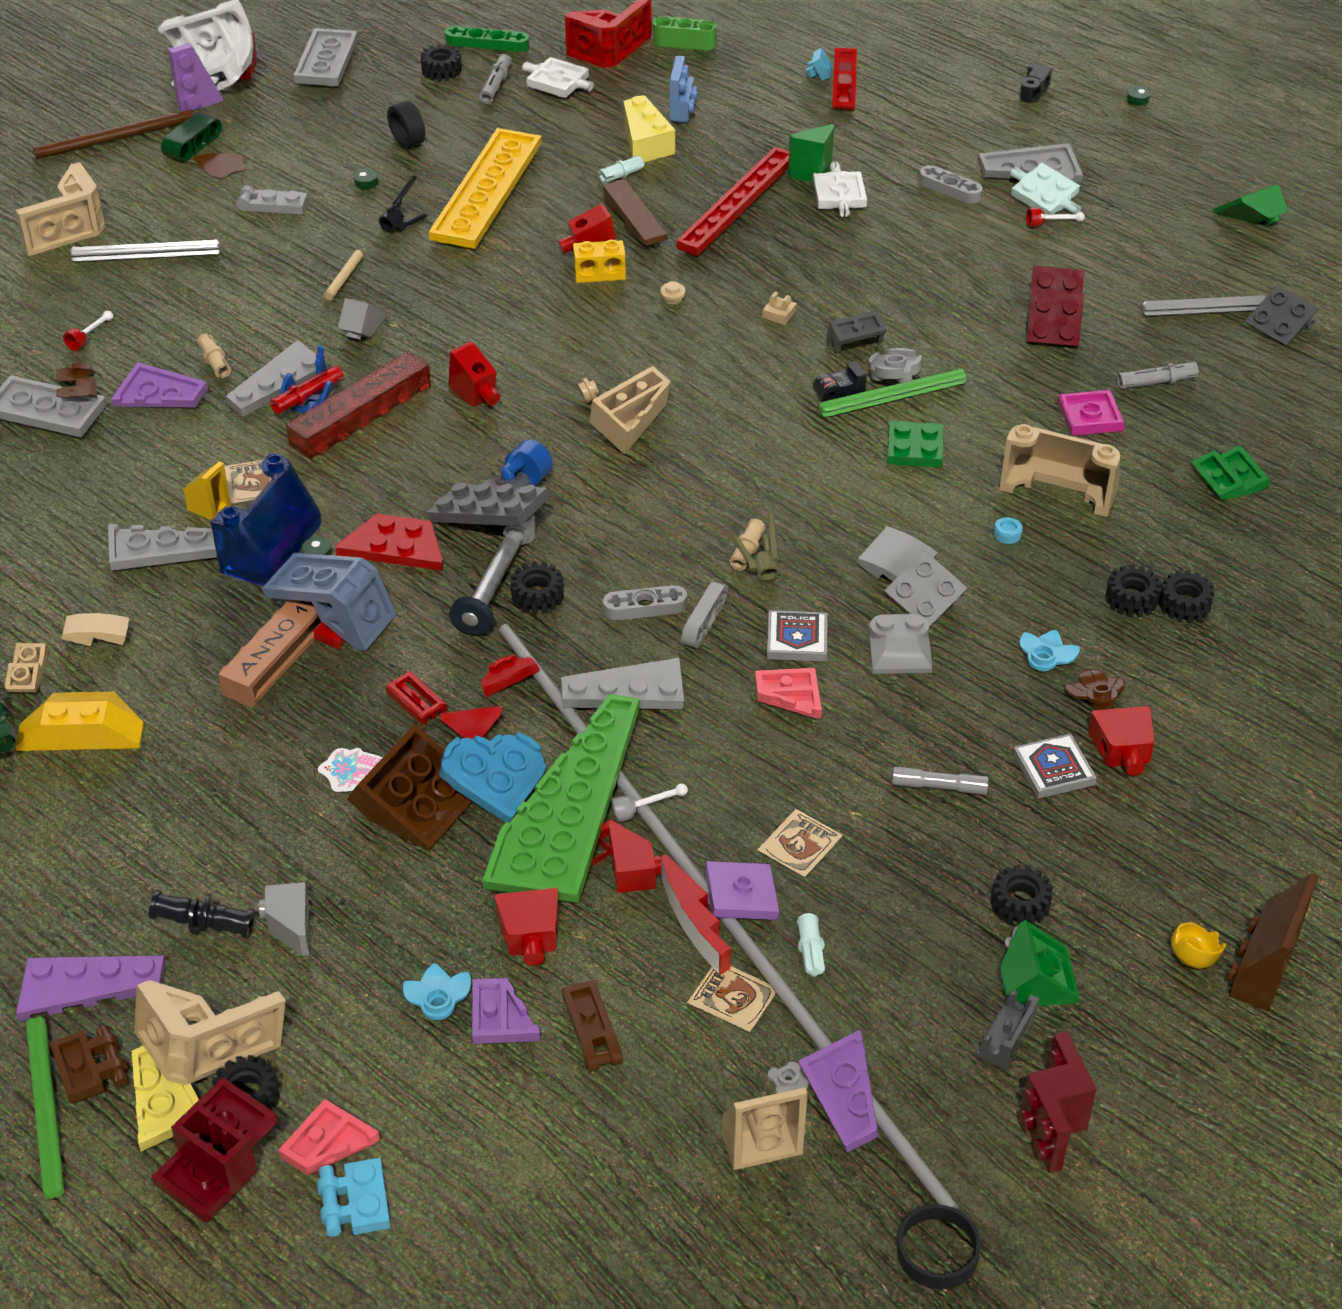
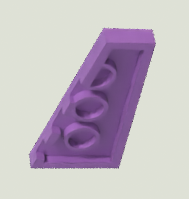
[16,956,166,1021]

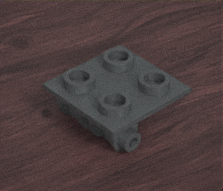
[1245,285,1319,346]

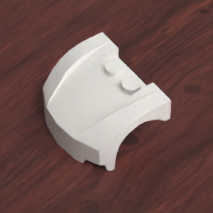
[158,0,253,91]

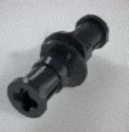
[149,890,255,939]

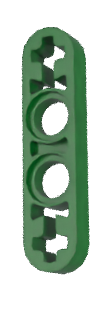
[445,26,529,52]

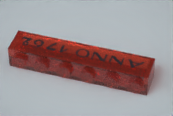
[286,351,431,460]

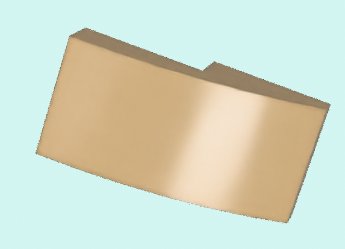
[61,613,129,646]
[4,643,49,692]

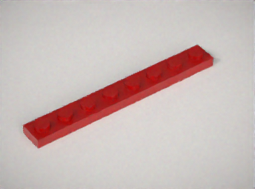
[676,147,789,256]

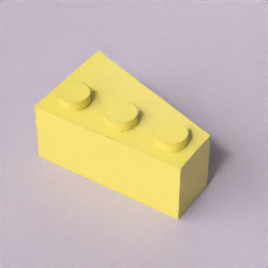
[624,95,675,162]

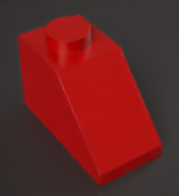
[609,822,662,893]

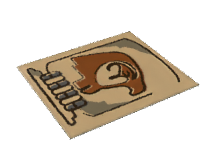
[224,458,281,504]
[757,809,843,877]
[687,966,776,1032]

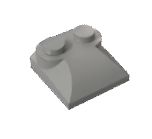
[867,614,933,674]

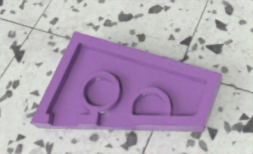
[111,362,208,407]

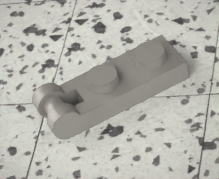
[236,185,308,215]

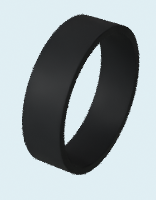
[897,1204,981,1289]

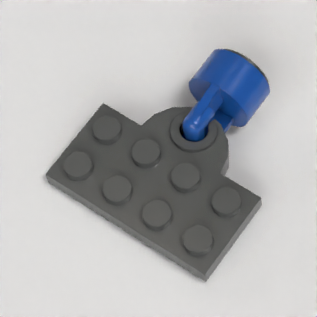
[427,440,553,526]

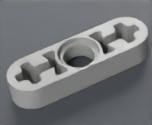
[919,165,982,204]
[681,581,728,648]
[603,585,687,620]

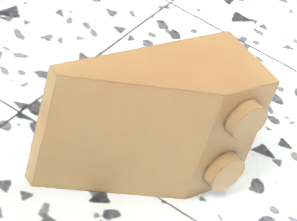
[722,1087,808,1170]

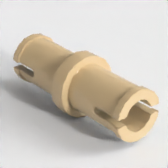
[197,333,231,378]
[729,518,766,571]

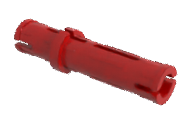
[270,365,344,415]

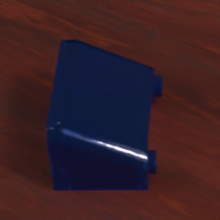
[210,452,322,585]

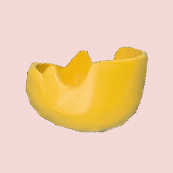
[1171,922,1226,969]

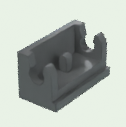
[826,310,887,353]
[976,990,1040,1071]

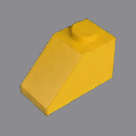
[183,461,231,521]

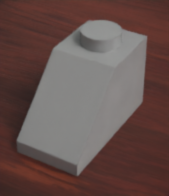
[338,298,387,340]
[259,882,309,956]

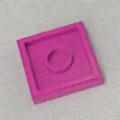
[1057,390,1125,436]

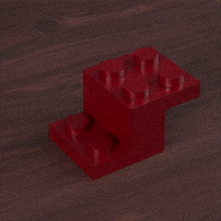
[1026,266,1085,346]
[1018,1031,1097,1173]
[151,1077,278,1223]

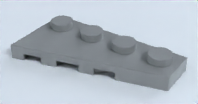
[978,143,1083,183]
[226,340,329,417]
[108,524,227,570]
[560,658,684,709]

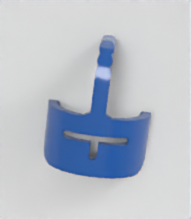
[280,345,333,414]

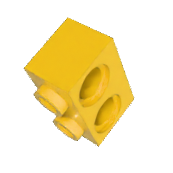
[573,240,626,283]

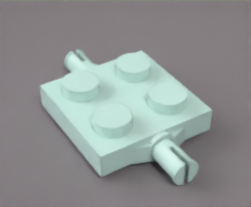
[1010,163,1081,215]

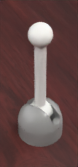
[611,783,688,823]

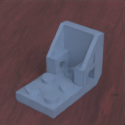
[262,553,396,651]

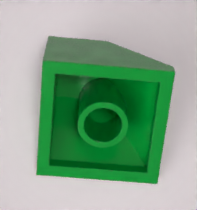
[1213,184,1288,225]
[1000,920,1080,1006]

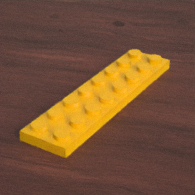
[429,128,542,249]

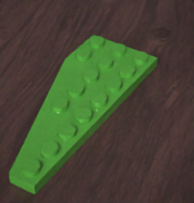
[482,694,640,903]

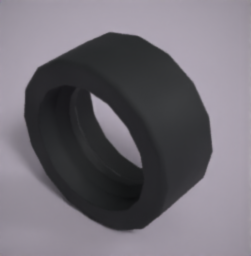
[387,100,426,149]

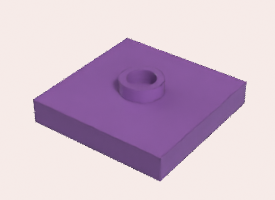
[704,861,779,920]

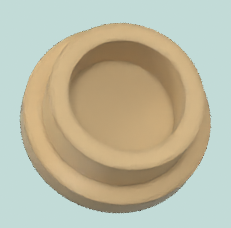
[660,281,686,304]
[577,378,600,404]

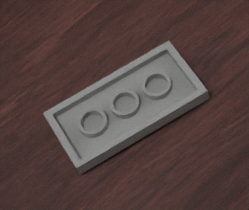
[293,28,358,87]
[0,375,107,437]

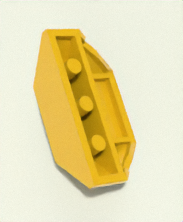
[15,691,144,751]

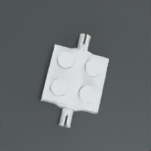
[523,57,593,98]
[813,162,867,217]

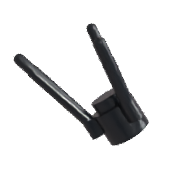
[379,175,427,233]

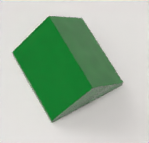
[788,124,834,183]

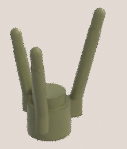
[733,513,780,581]

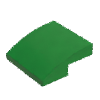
[1191,445,1270,499]

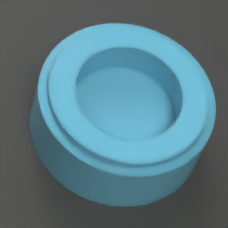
[993,517,1023,544]

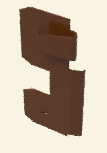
[56,363,97,398]

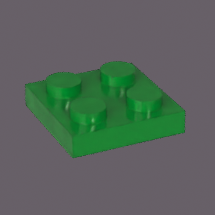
[887,421,943,468]

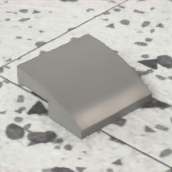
[856,527,938,582]

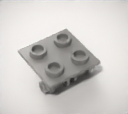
[884,550,967,627]

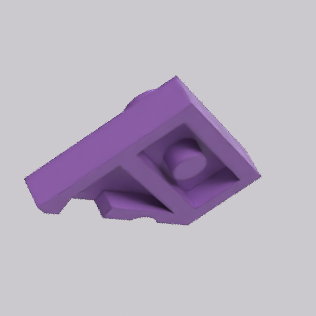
[472,978,540,1044]

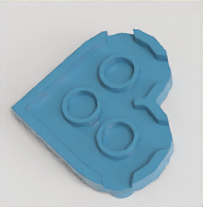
[439,732,546,823]

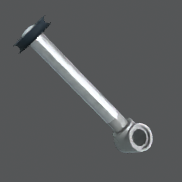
[449,513,536,636]

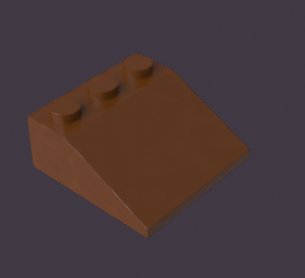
[346,724,472,851]
[1227,873,1318,1012]

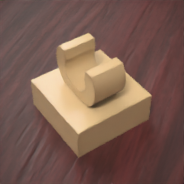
[762,291,797,325]

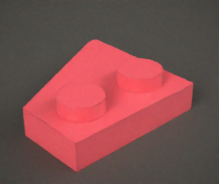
[755,668,822,719]
[278,1099,380,1175]

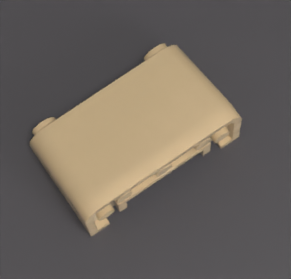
[999,424,1120,517]

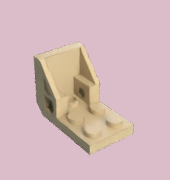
[16,162,105,256]
[134,980,286,1085]

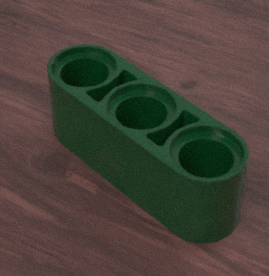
[161,113,222,162]

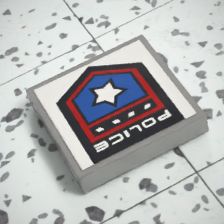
[767,610,827,662]
[1013,734,1097,799]

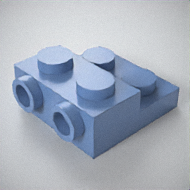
[670,56,698,123]

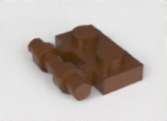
[50,1025,128,1104]

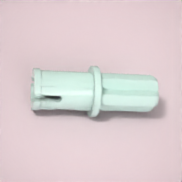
[598,156,644,184]
[797,913,825,977]

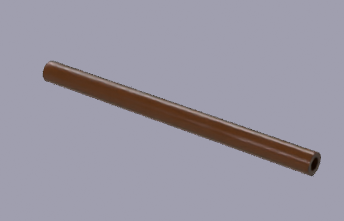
[33,109,194,159]

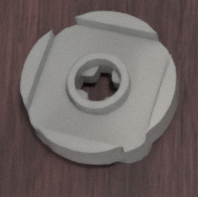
[869,348,922,383]

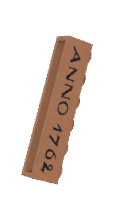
[218,600,322,708]

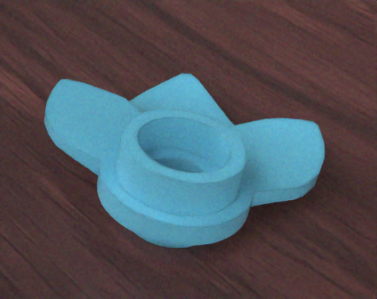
[1019,630,1080,671]
[403,963,471,1020]

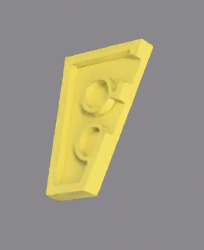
[132,1046,199,1152]

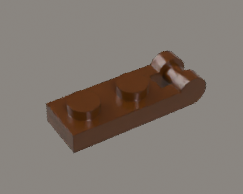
[562,980,623,1072]

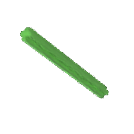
[819,369,967,418]
[26,1016,64,1199]

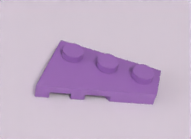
[168,43,224,112]
[798,1029,879,1153]

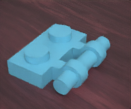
[317,1158,390,1237]

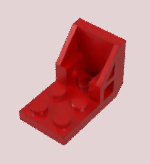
[565,0,652,68]

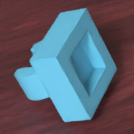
[805,48,832,81]

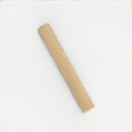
[324,250,363,301]

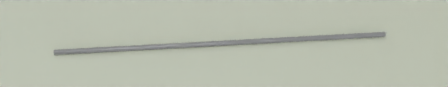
[499,624,958,1209]

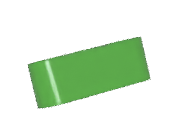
[653,17,716,50]

